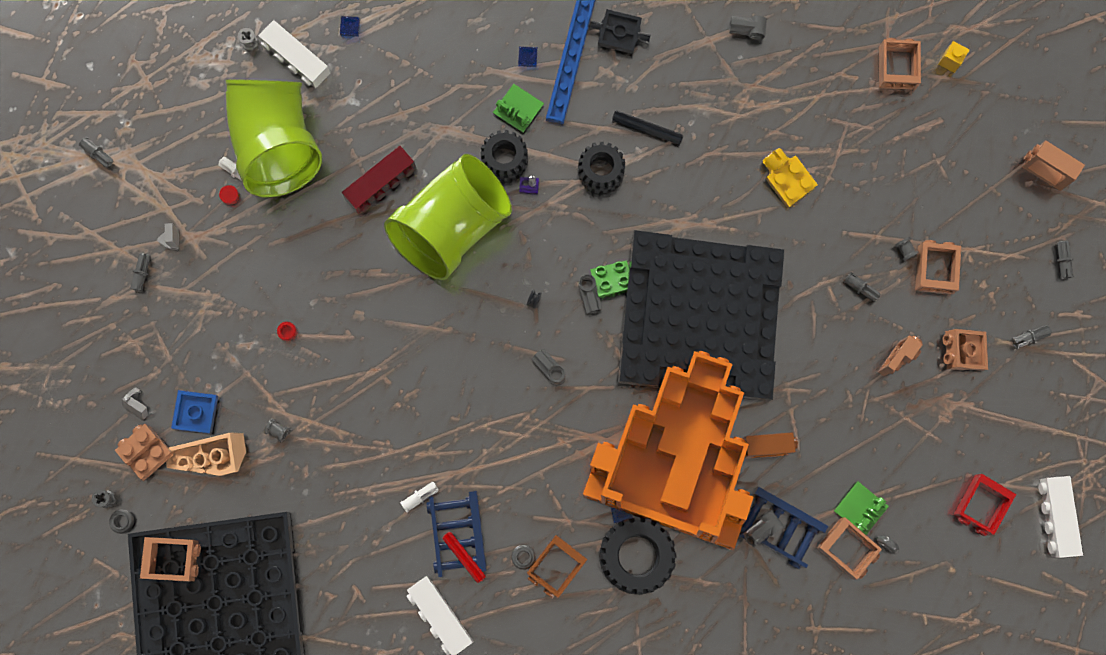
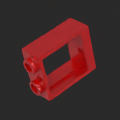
[953,474,1016,537]

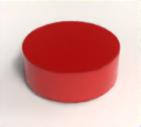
[219,185,240,205]
[277,321,297,341]

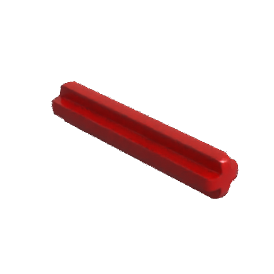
[443,532,486,583]

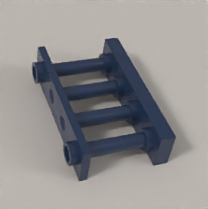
[739,487,828,569]
[426,491,487,577]

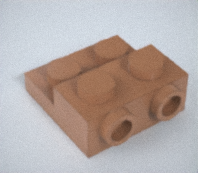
[943,329,988,371]
[878,335,923,377]
[115,424,174,481]

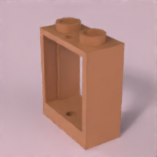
[879,38,921,90]
[1022,140,1085,191]
[915,240,961,294]
[816,517,882,580]
[140,537,201,581]

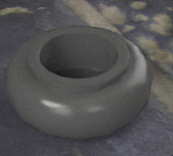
[109,509,134,534]
[876,535,900,555]
[511,545,536,570]

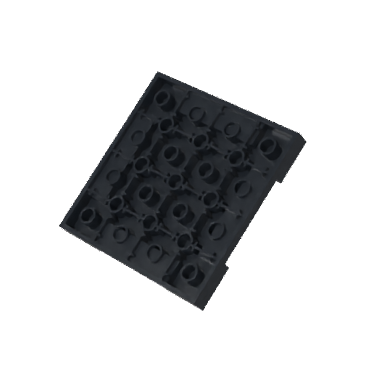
[617,230,784,401]
[128,512,304,655]

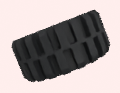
[599,517,677,595]

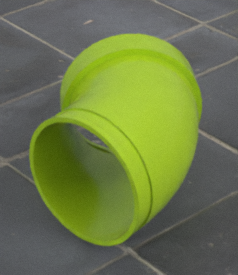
[226,80,322,197]
[384,154,512,280]

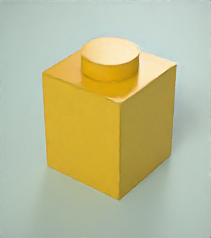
[938,41,969,73]

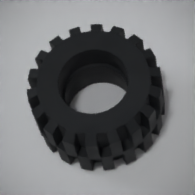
[480,130,528,182]
[578,142,625,193]

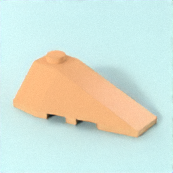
[166,433,246,476]

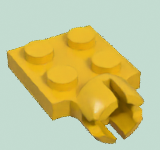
[763,148,818,208]

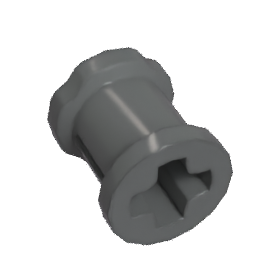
[895,237,919,262]
[264,418,290,443]
[92,490,116,508]

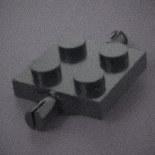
[589,9,651,54]

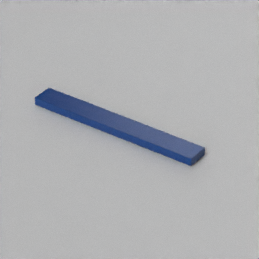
[546,0,596,125]

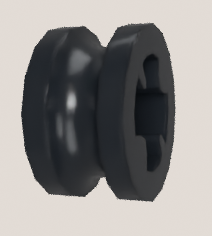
[527,290,542,309]

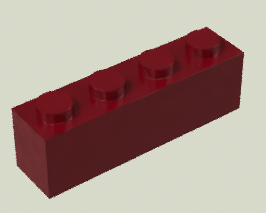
[341,146,416,214]

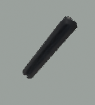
[612,110,683,145]

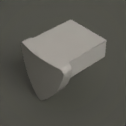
[157,223,179,250]
[122,387,148,420]

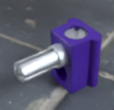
[519,176,539,193]

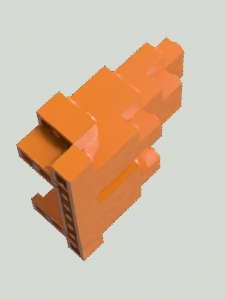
[583,351,754,550]

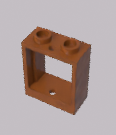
[742,432,798,459]
[527,535,588,599]

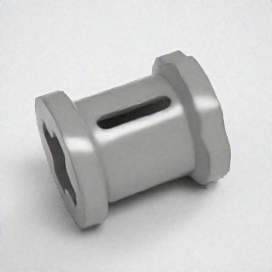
[238,28,258,51]

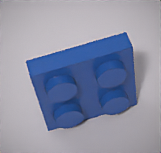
[171,390,218,434]

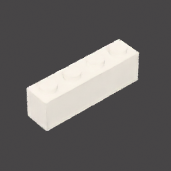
[258,20,330,89]
[1038,476,1083,558]
[407,576,474,655]

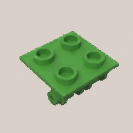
[493,84,544,133]
[590,260,629,299]
[834,481,889,535]

